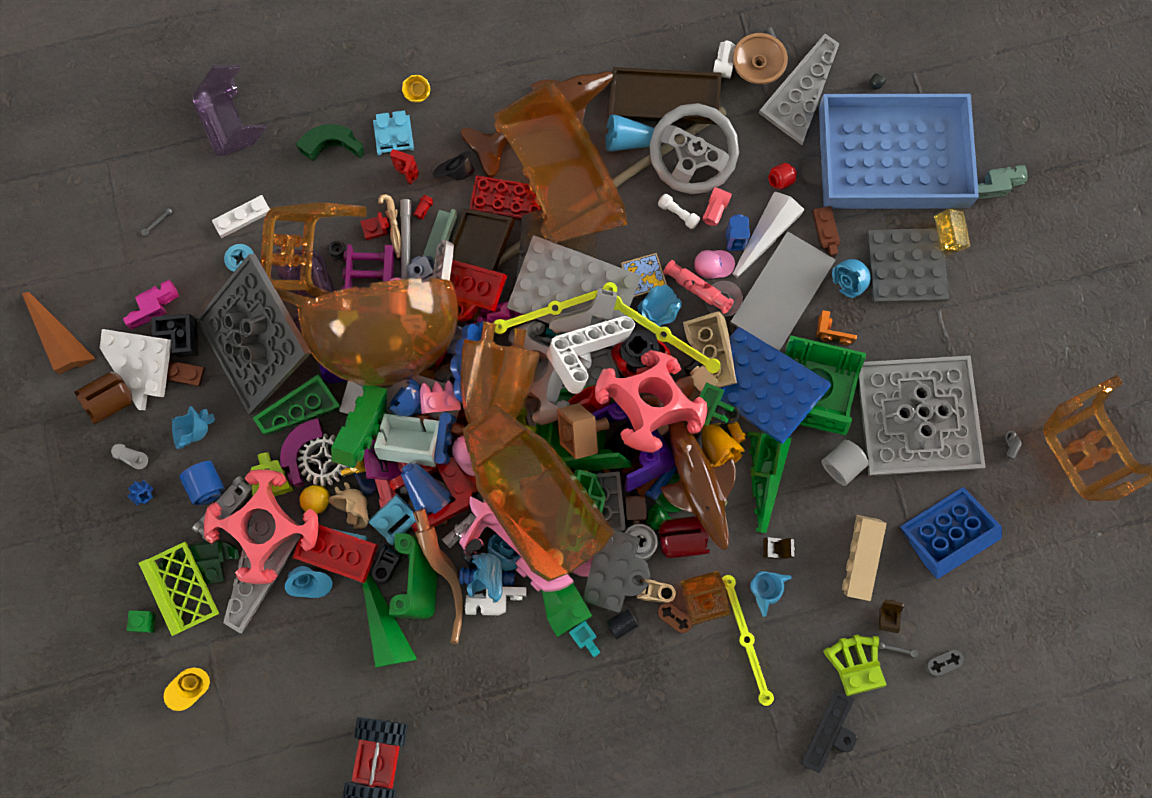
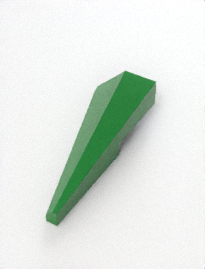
[363,572,417,668]

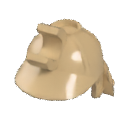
[328,482,369,529]

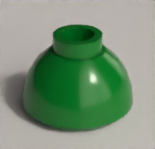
[645,504,671,531]

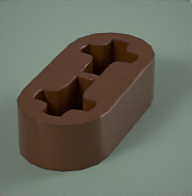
[658,603,692,634]

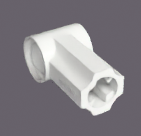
[713,41,736,79]

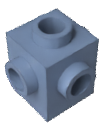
[406,255,435,283]

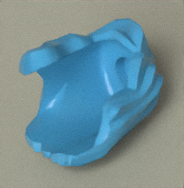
[637,284,681,327]
[467,553,503,603]

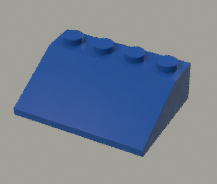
[900,487,1002,579]

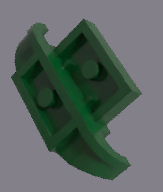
[158,540,240,588]

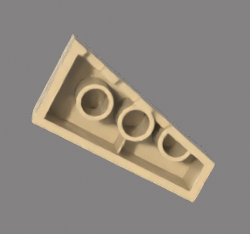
[842,515,887,601]

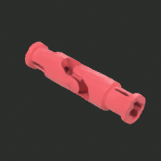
[663,260,734,314]

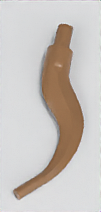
[413,509,463,644]

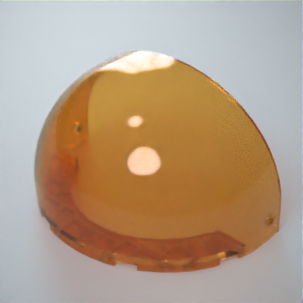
[298,278,458,386]

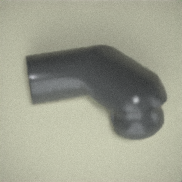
[1005,430,1022,460]

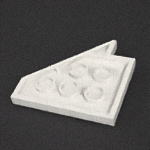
[100,329,171,410]

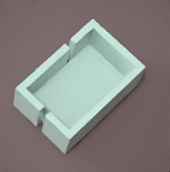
[374,414,439,467]

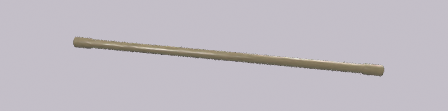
[498,106,726,266]

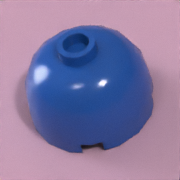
[387,378,421,417]

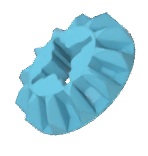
[224,244,254,272]

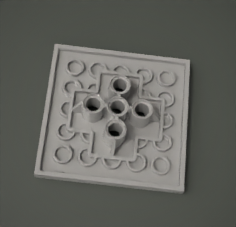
[858,356,985,476]

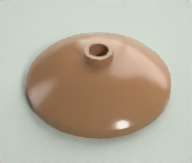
[733,33,788,84]

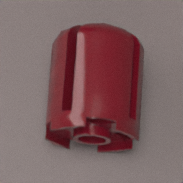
[659,516,710,558]

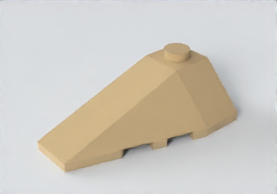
[683,311,737,388]

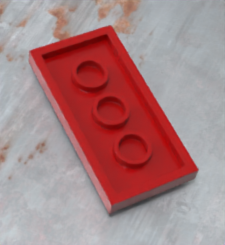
[293,525,379,583]

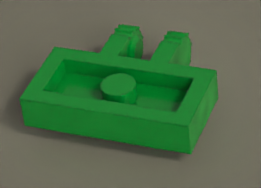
[699,382,734,427]

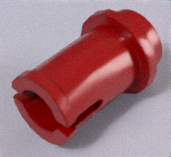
[413,195,433,220]

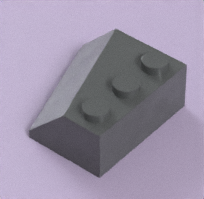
[597,472,627,534]

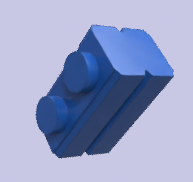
[725,214,750,251]

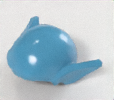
[750,571,791,617]

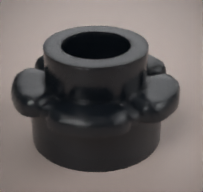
[328,241,346,259]

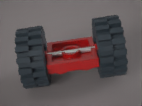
[342,717,408,798]

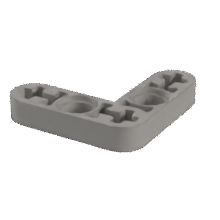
[410,240,454,305]

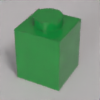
[127,611,156,633]

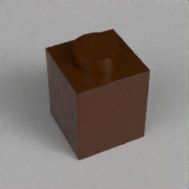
[625,496,647,526]

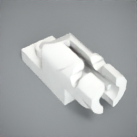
[465,587,527,616]

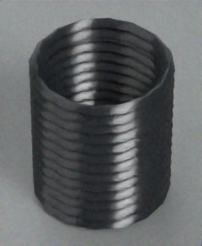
[606,609,639,640]

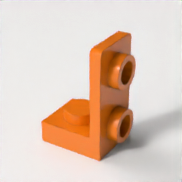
[816,310,857,345]

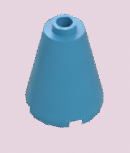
[605,114,654,152]

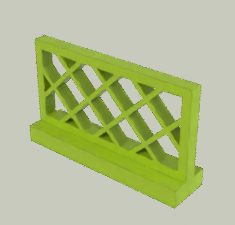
[139,542,219,636]

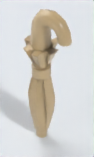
[378,194,401,258]

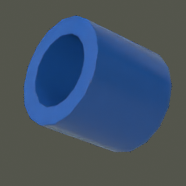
[179,461,225,506]

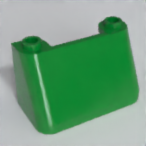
[389,533,438,619]

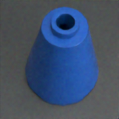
[401,462,452,518]

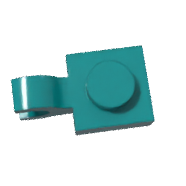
[569,621,600,657]

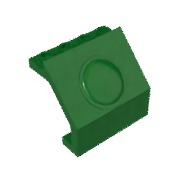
[784,335,866,435]

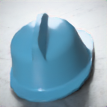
[285,566,332,598]

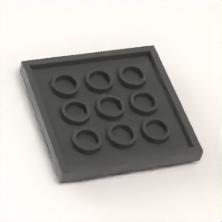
[867,228,949,303]

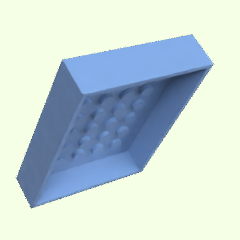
[818,94,979,209]

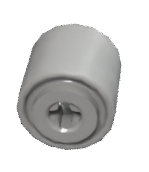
[821,440,869,486]
[624,524,658,561]

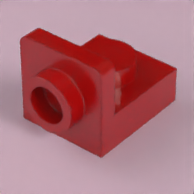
[361,212,389,241]

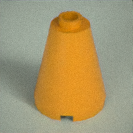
[696,420,745,467]

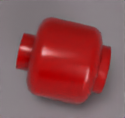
[768,163,797,190]

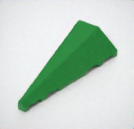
[748,431,792,533]

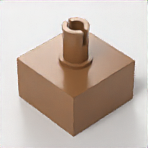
[557,403,609,459]

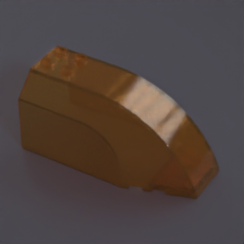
[462,405,614,582]

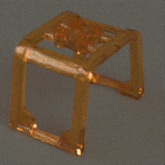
[260,202,367,312]
[1043,375,1152,501]

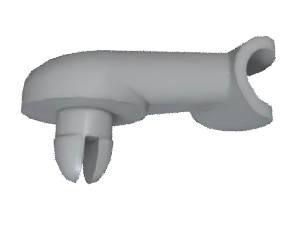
[111,444,148,469]

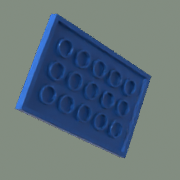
[720,327,831,444]

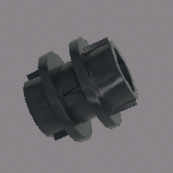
[620,331,661,372]

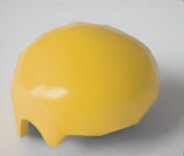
[402,75,430,103]
[299,485,331,514]

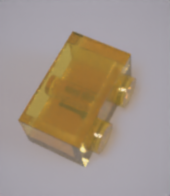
[935,209,970,253]

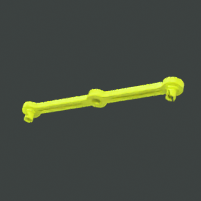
[493,282,617,334]
[614,296,720,373]
[721,575,774,706]

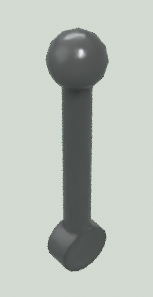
[141,208,172,237]
[878,642,918,658]

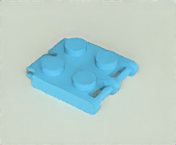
[373,110,414,156]

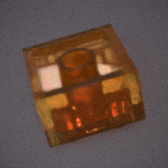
[680,571,730,626]

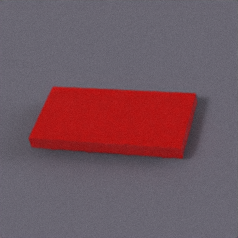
[469,175,549,224]

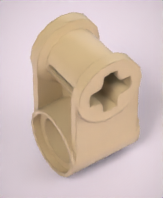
[637,578,676,603]

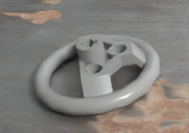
[649,103,739,194]

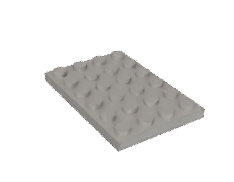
[507,235,641,347]

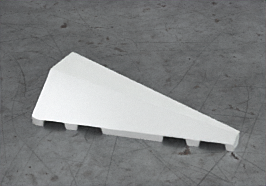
[732,192,804,278]

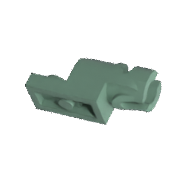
[978,165,1027,199]

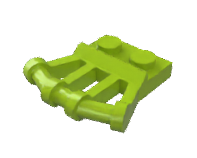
[823,634,887,696]

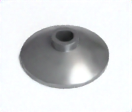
[705,281,743,317]

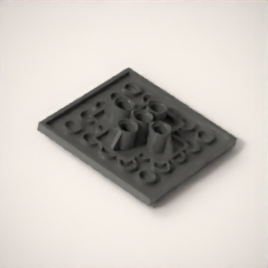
[197,254,311,414]

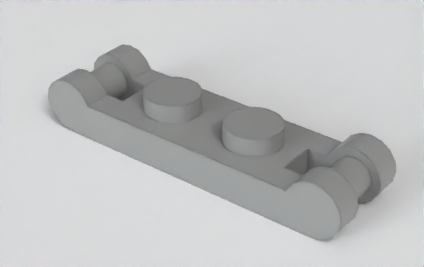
[192,476,252,542]

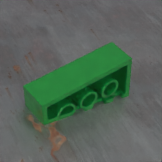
[253,375,340,436]
[331,383,388,468]

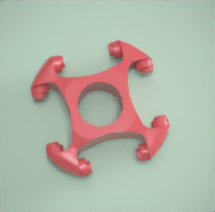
[595,350,707,453]
[204,469,319,584]

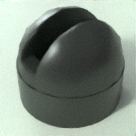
[870,73,886,90]

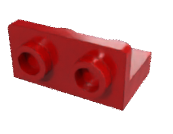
[390,149,419,185]

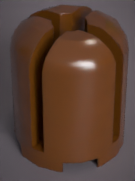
[74,372,132,425]

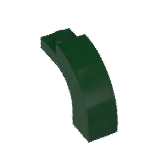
[296,124,365,162]

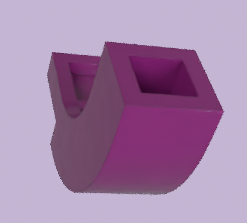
[280,419,324,487]

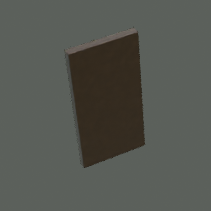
[608,67,722,125]
[425,208,515,323]

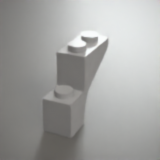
[549,288,617,334]

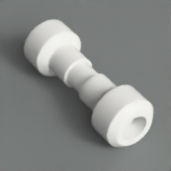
[658,194,700,229]

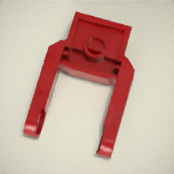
[388,457,485,532]

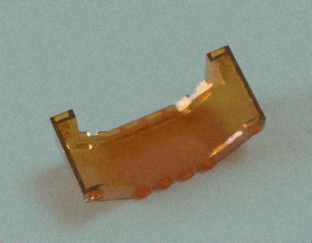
[493,80,628,243]

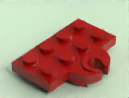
[437,260,507,322]

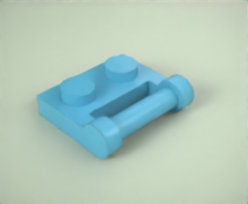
[368,494,416,546]

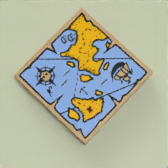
[621,253,667,299]

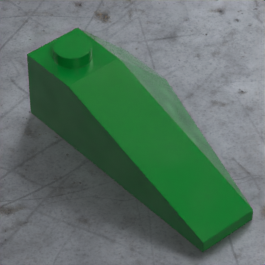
[542,583,592,637]

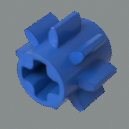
[127,480,154,505]

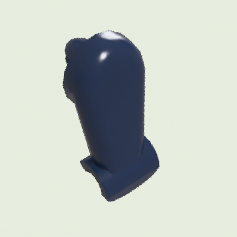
[350,467,377,495]

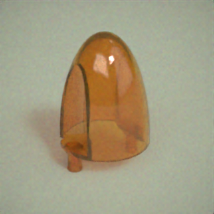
[460,322,540,440]

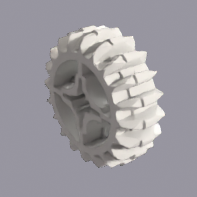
[298,434,349,486]

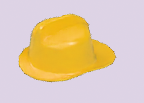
[163,667,210,711]

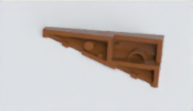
[22,292,96,375]

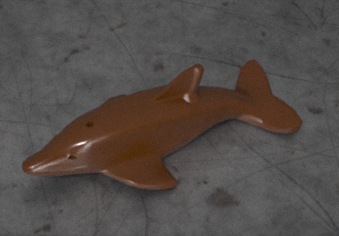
[460,71,613,178]
[640,376,736,550]

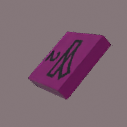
[364,439,402,480]

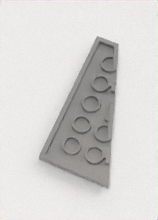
[759,34,839,145]
[223,510,301,634]

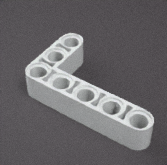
[547,316,635,394]

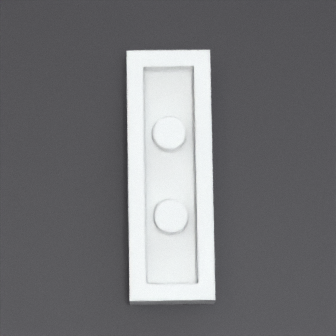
[212,195,272,238]

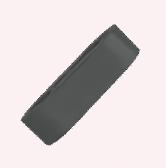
[925,650,964,676]

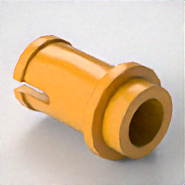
[727,418,746,443]

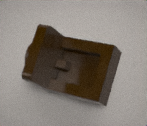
[763,537,795,559]
[878,599,904,633]

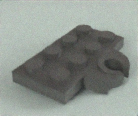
[583,526,650,613]

